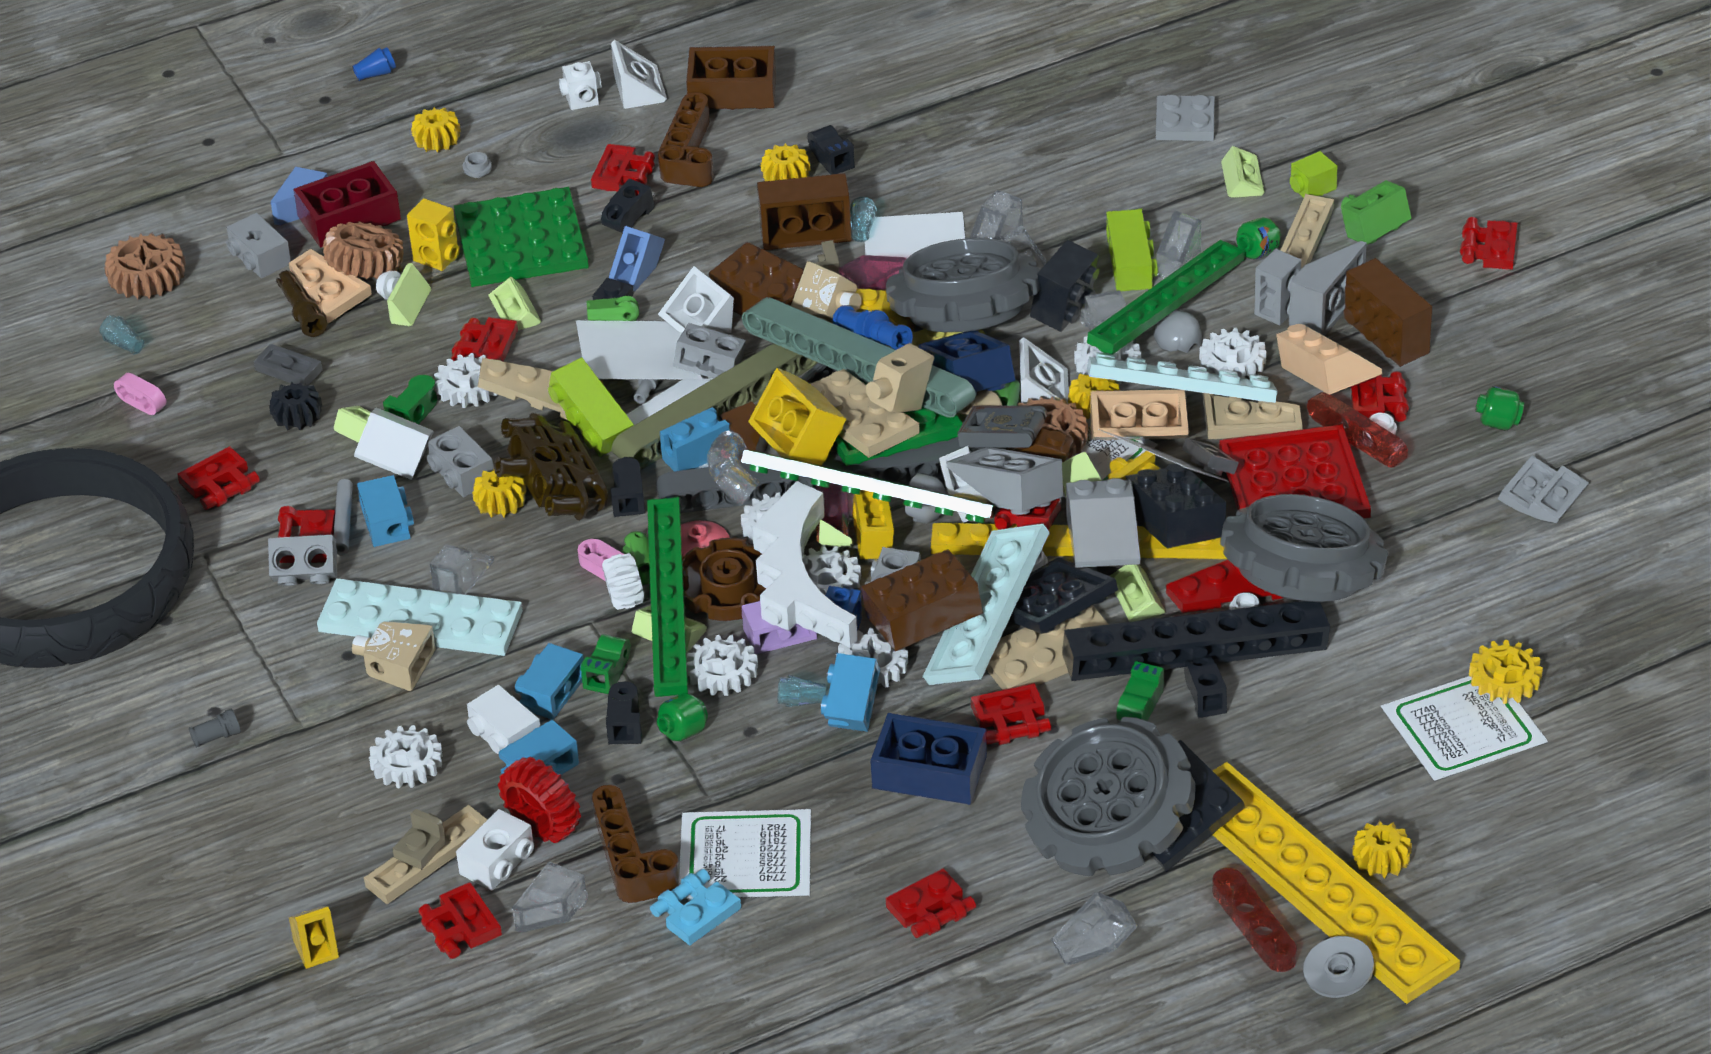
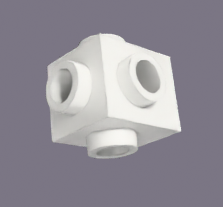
[559,61,602,110]

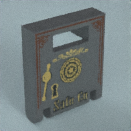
[957,406,1047,448]

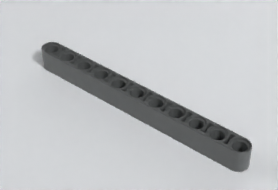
[656,437,997,513]

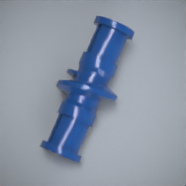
[832,305,913,350]

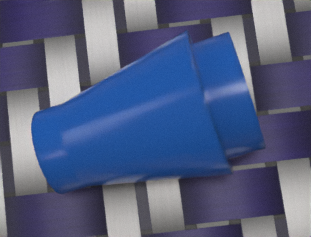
[352,47,396,81]

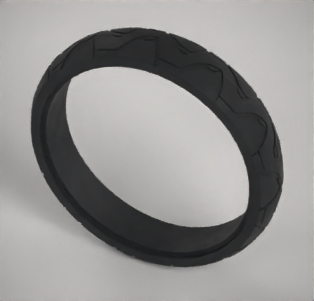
[0,448,194,668]

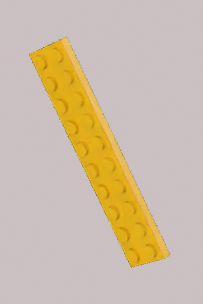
[1212,762,1460,1004]

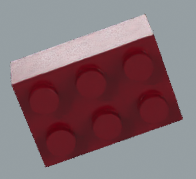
[293,161,401,248]

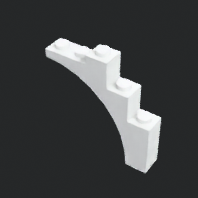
[752,481,858,648]

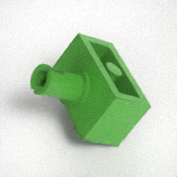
[1341,180,1412,244]

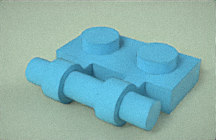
[650,869,741,946]

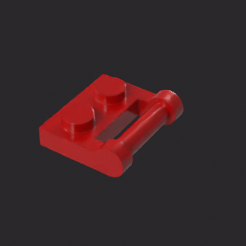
[278,506,335,563]

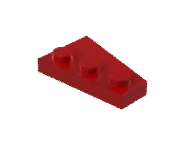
[1166,559,1283,613]

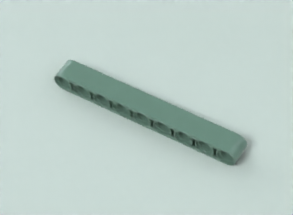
[742,297,976,417]

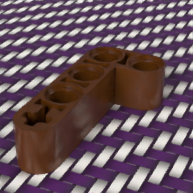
[658,92,714,187]
[592,785,681,903]

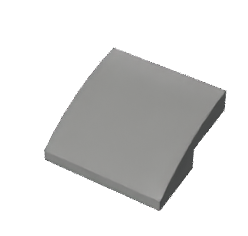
[1498,455,1589,523]

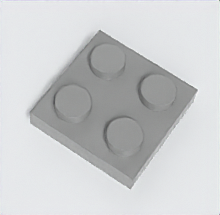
[1156,95,1215,141]

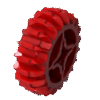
[498,756,582,843]

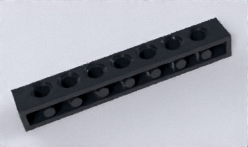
[1062,601,1330,681]

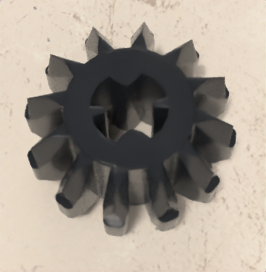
[269,381,322,431]

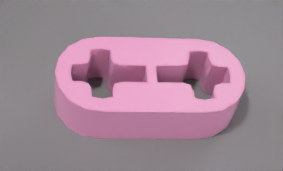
[114,373,166,415]
[577,539,624,581]

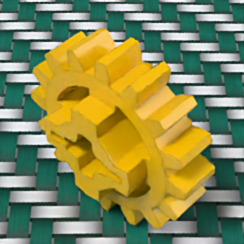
[1469,640,1543,704]

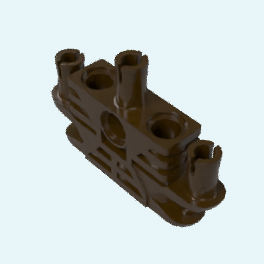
[494,413,608,521]

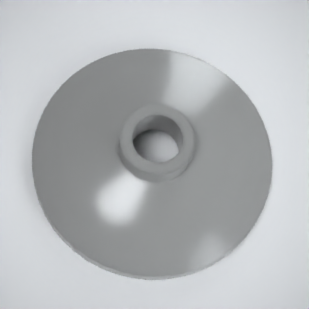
[1303,936,1374,998]

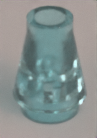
[850,197,877,242]
[100,315,145,355]
[777,675,826,707]

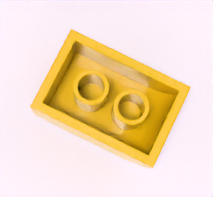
[748,368,846,466]

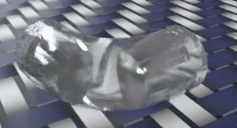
[707,431,760,506]

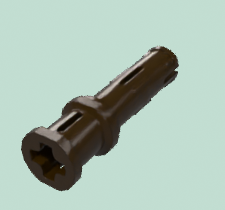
[276,270,327,337]

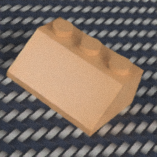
[1276,324,1382,395]
[1090,389,1188,441]

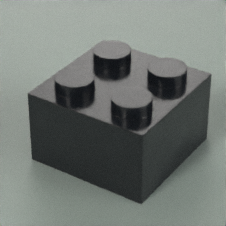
[1030,240,1099,332]

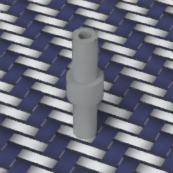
[634,379,659,403]

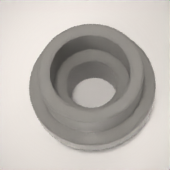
[463,152,492,178]

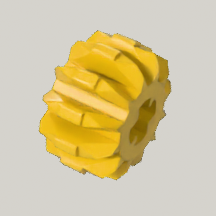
[411,107,461,153]
[760,143,810,181]
[1068,374,1120,420]
[472,469,526,518]
[1352,820,1412,879]

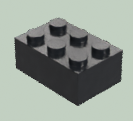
[1126,464,1226,548]

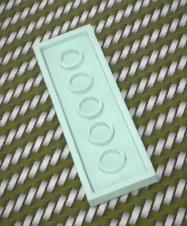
[1087,352,1277,403]
[923,524,1050,685]
[317,578,523,656]

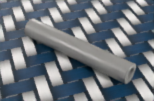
[333,479,353,555]

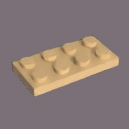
[810,369,919,458]
[986,605,1109,690]

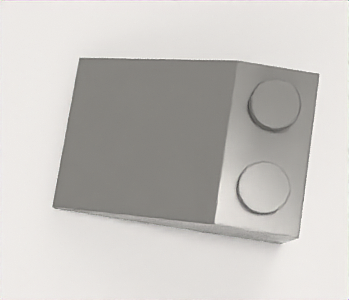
[1287,241,1367,336]
[947,447,1063,515]
[1066,478,1140,568]

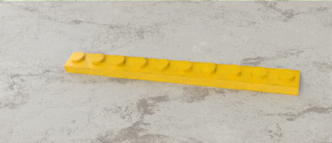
[931,523,1227,559]

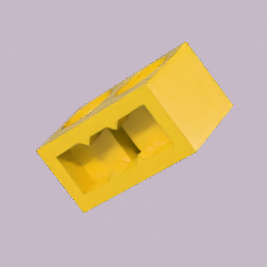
[407,198,459,271]
[852,489,894,559]

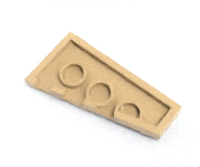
[477,358,603,420]

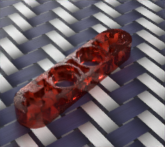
[1307,392,1408,468]
[1212,868,1297,972]

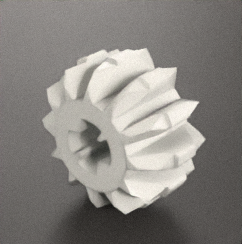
[602,553,644,610]

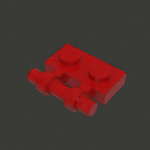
[591,144,655,196]
[1460,217,1517,270]
[451,317,518,362]
[1350,371,1409,422]
[177,446,260,510]
[994,498,1061,531]
[971,683,1051,745]
[885,868,976,938]
[418,882,502,959]

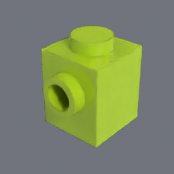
[1290,151,1337,198]

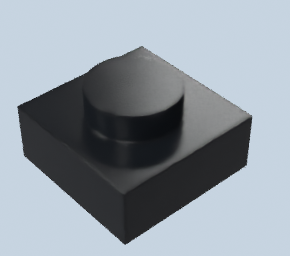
[592,278,634,300]

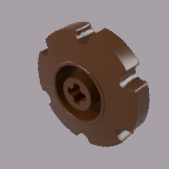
[682,538,766,621]

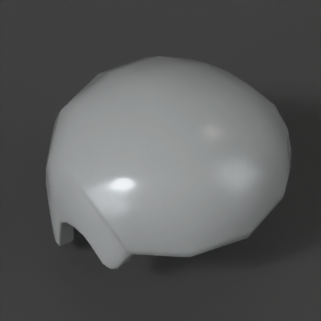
[1154,310,1202,353]
[905,473,946,524]

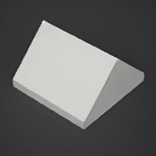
[611,40,667,109]
[658,266,734,334]
[1019,337,1069,404]
[354,407,434,480]

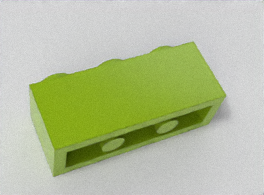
[1106,209,1158,292]
[548,357,634,457]

